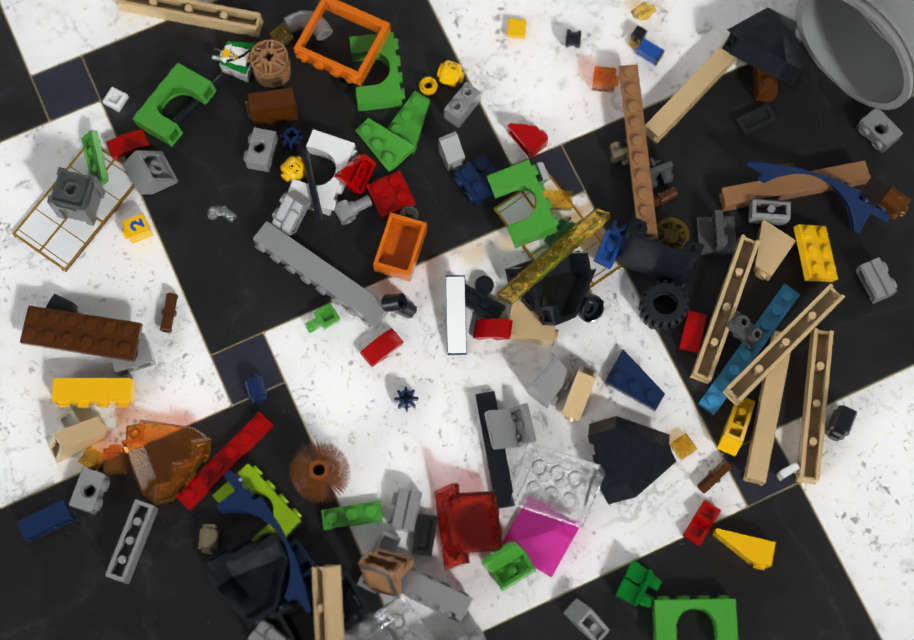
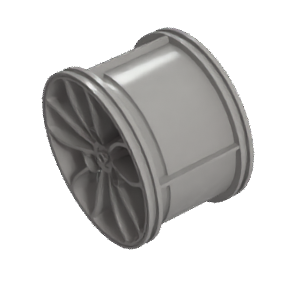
[795,0,914,110]

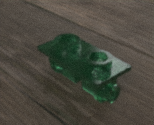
[542,217,577,255]

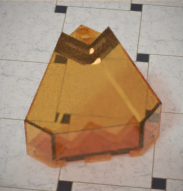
[122,419,211,505]

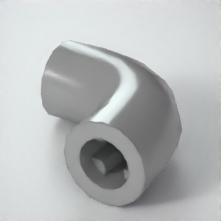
[283,11,333,40]

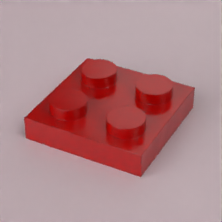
[366,170,416,219]

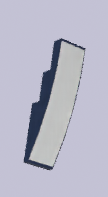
[446,275,467,355]

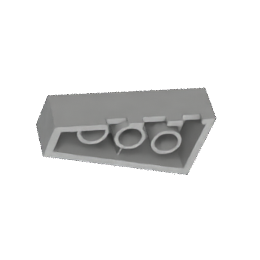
[401,567,472,624]

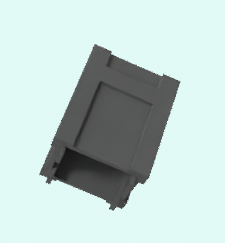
[47,167,106,226]

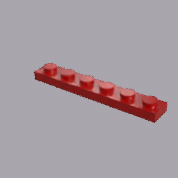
[175,412,274,511]

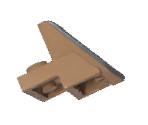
[358,548,413,597]

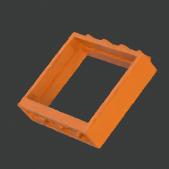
[294,0,391,86]

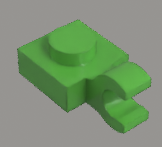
[306,303,340,333]

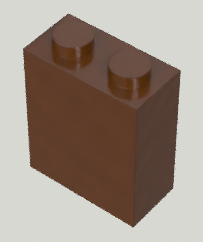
[245,88,298,126]

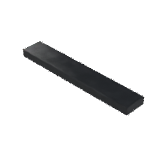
[475,391,516,509]

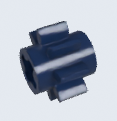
[280,125,304,150]
[394,386,419,412]

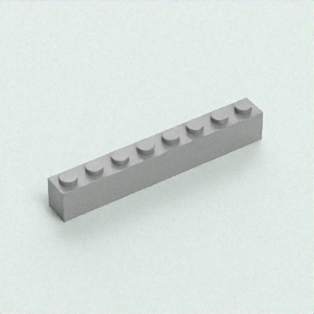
[253,221,389,328]

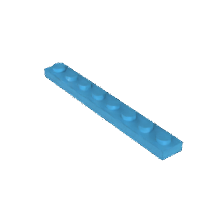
[698,283,800,415]

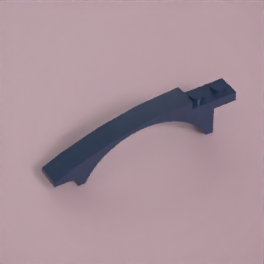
[744,161,891,234]
[216,470,313,615]

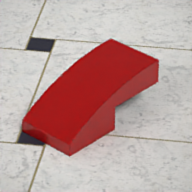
[106,129,150,160]
[679,310,707,353]
[473,319,513,341]
[360,328,404,367]
[682,499,721,546]

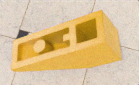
[717,397,756,456]
[713,528,776,570]

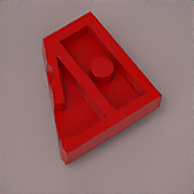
[334,153,377,195]

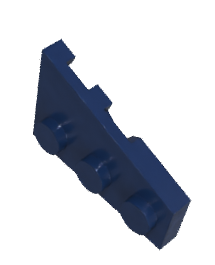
[604,349,665,411]

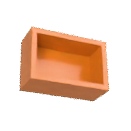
[373,212,427,282]

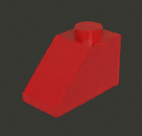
[507,123,548,159]

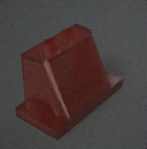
[434,483,503,570]

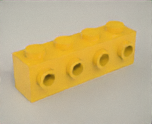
[52,378,135,408]

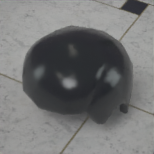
[578,294,604,323]

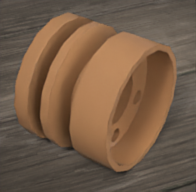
[250,40,291,88]

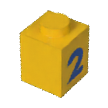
[121,213,153,244]

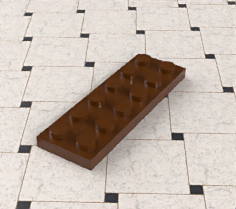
[20,305,143,362]

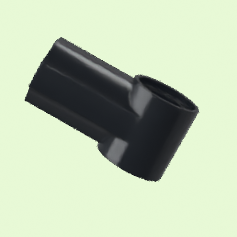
[381,293,417,318]

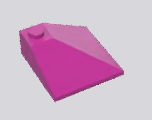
[500,496,582,577]

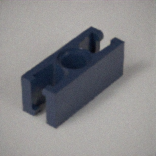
[17,500,75,542]

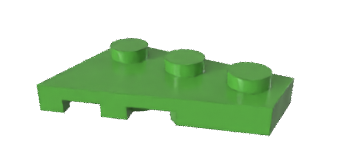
[387,91,430,155]
[355,118,417,172]

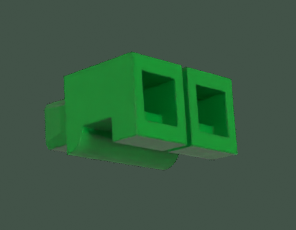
[615,560,662,608]

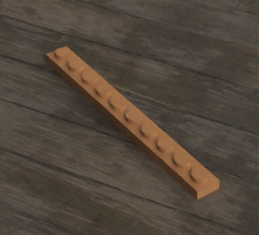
[619,64,658,241]

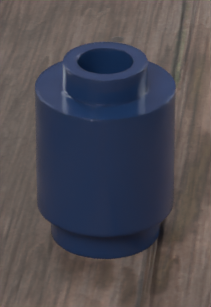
[244,374,268,405]

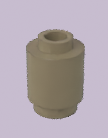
[198,524,220,554]

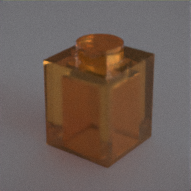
[592,66,619,93]
[878,187,911,220]
[103,444,127,475]

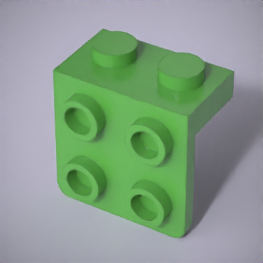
[481,542,537,591]

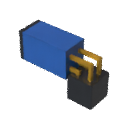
[629,25,665,66]

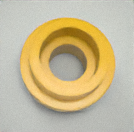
[419,77,438,95]

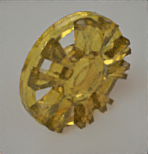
[657,217,689,250]

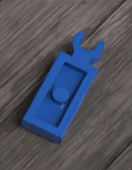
[593,220,626,269]

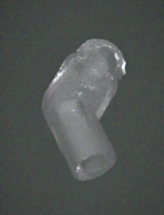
[207,206,237,222]

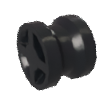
[565,29,581,49]

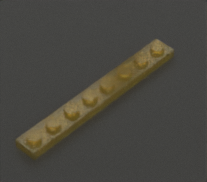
[496,208,611,304]

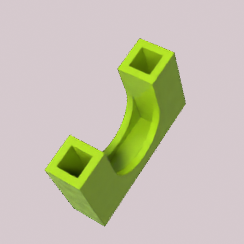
[212,464,303,544]

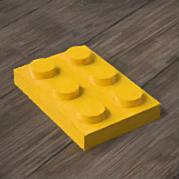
[793,224,838,282]

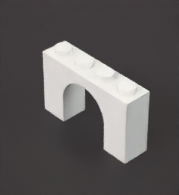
[287,129,358,216]

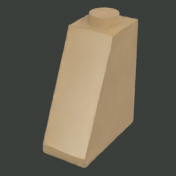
[752,220,796,281]
[509,298,559,346]
[561,365,598,422]
[49,416,107,463]

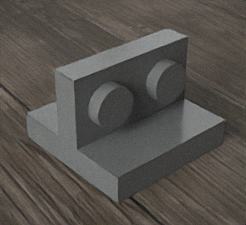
[696,210,737,255]

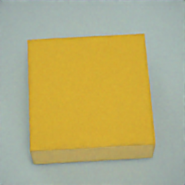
[507,18,527,39]

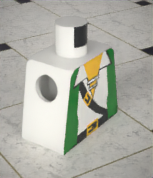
[212,41,256,82]

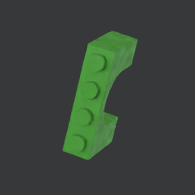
[349,32,405,111]
[133,63,216,147]
[487,159,559,249]
[652,595,738,640]

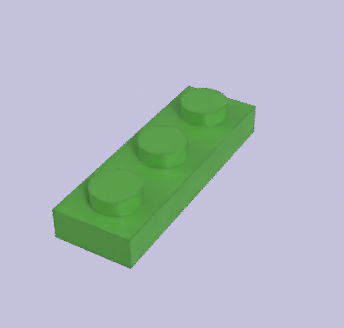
[81,130,109,186]
[321,501,383,531]

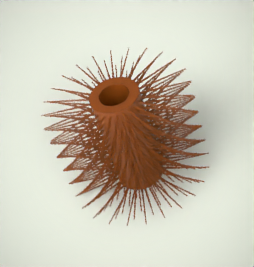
[289,440,351,504]

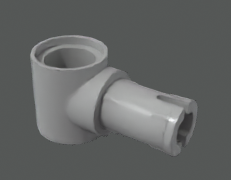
[334,195,372,225]

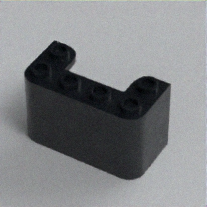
[276,570,373,640]

